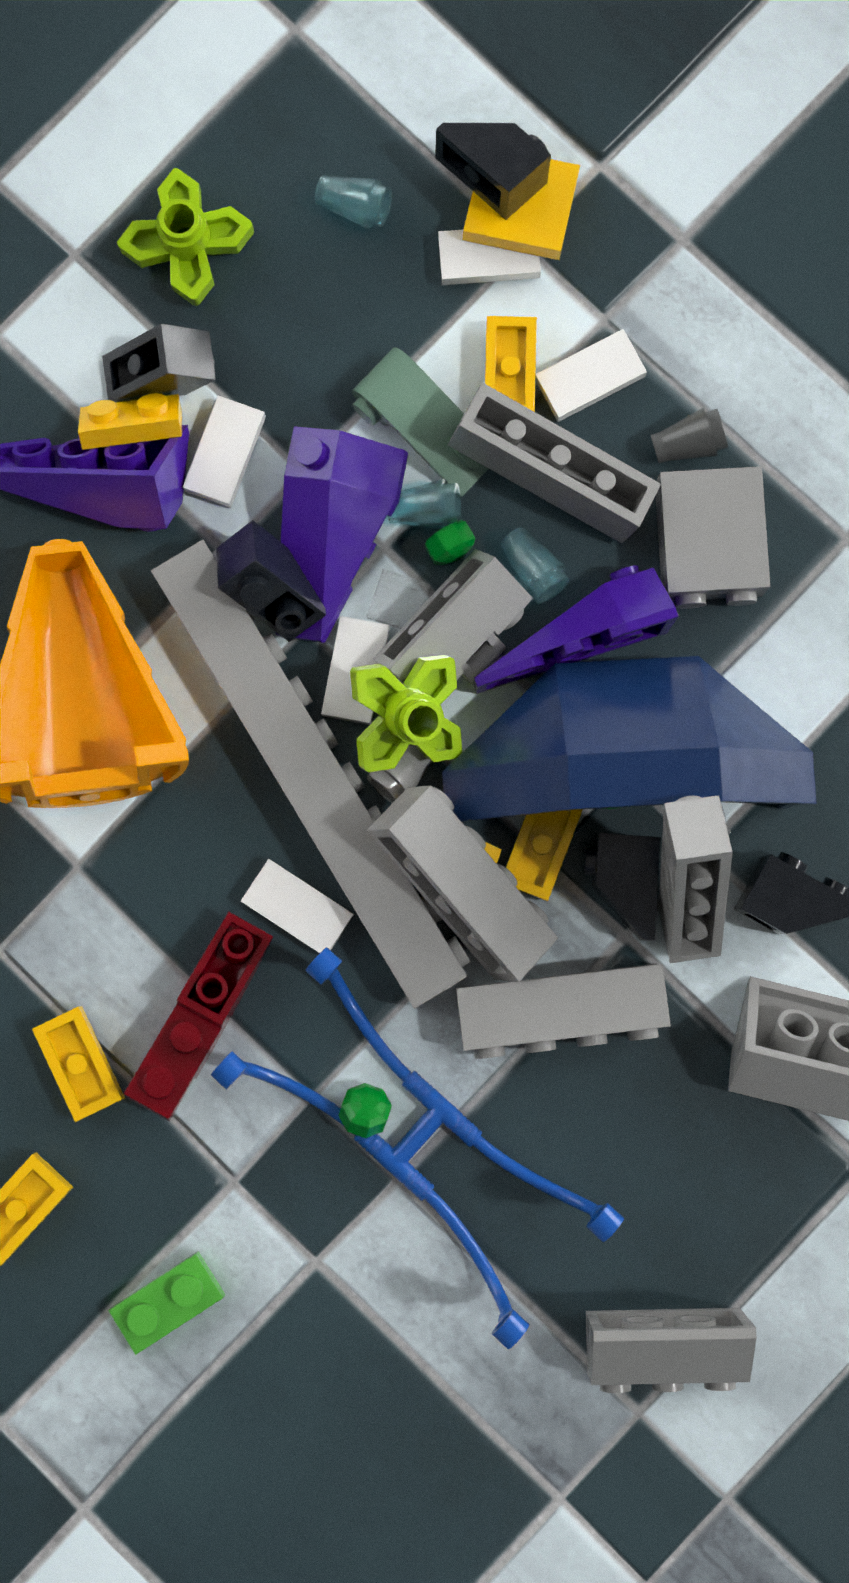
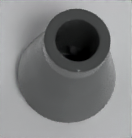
[651,407,728,464]

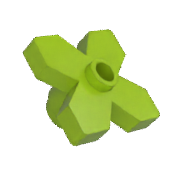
[117,168,254,306]
[350,655,462,772]

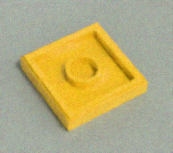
[462,159,580,260]

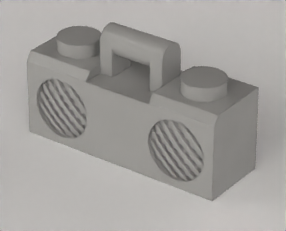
[373,549,533,698]

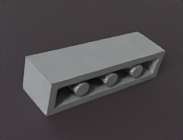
[447,382,661,543]
[367,785,558,982]
[658,795,732,963]
[456,964,671,1059]

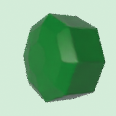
[425,520,475,565]
[338,1083,392,1138]

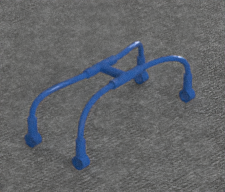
[211,947,624,1349]

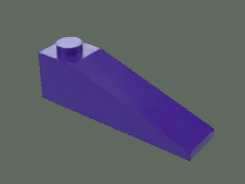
[0,425,189,532]
[276,426,408,643]
[474,565,679,694]

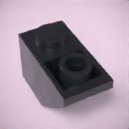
[216,520,326,642]
[734,852,849,934]

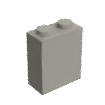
[655,466,770,609]

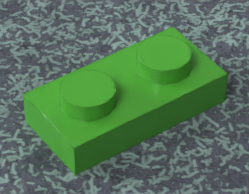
[108,1251,226,1355]

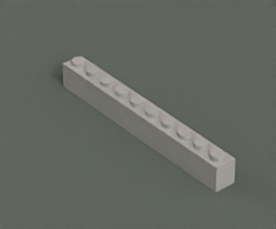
[151,540,470,1009]

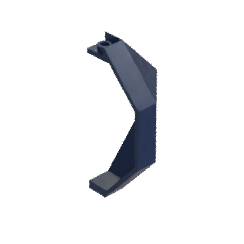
[442,656,817,825]

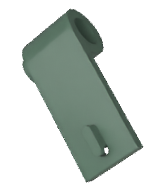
[352,347,489,497]

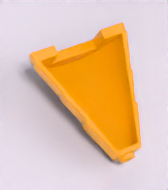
[0,539,189,808]

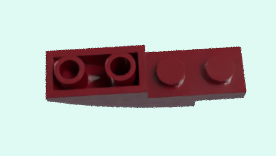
[124,912,273,1122]

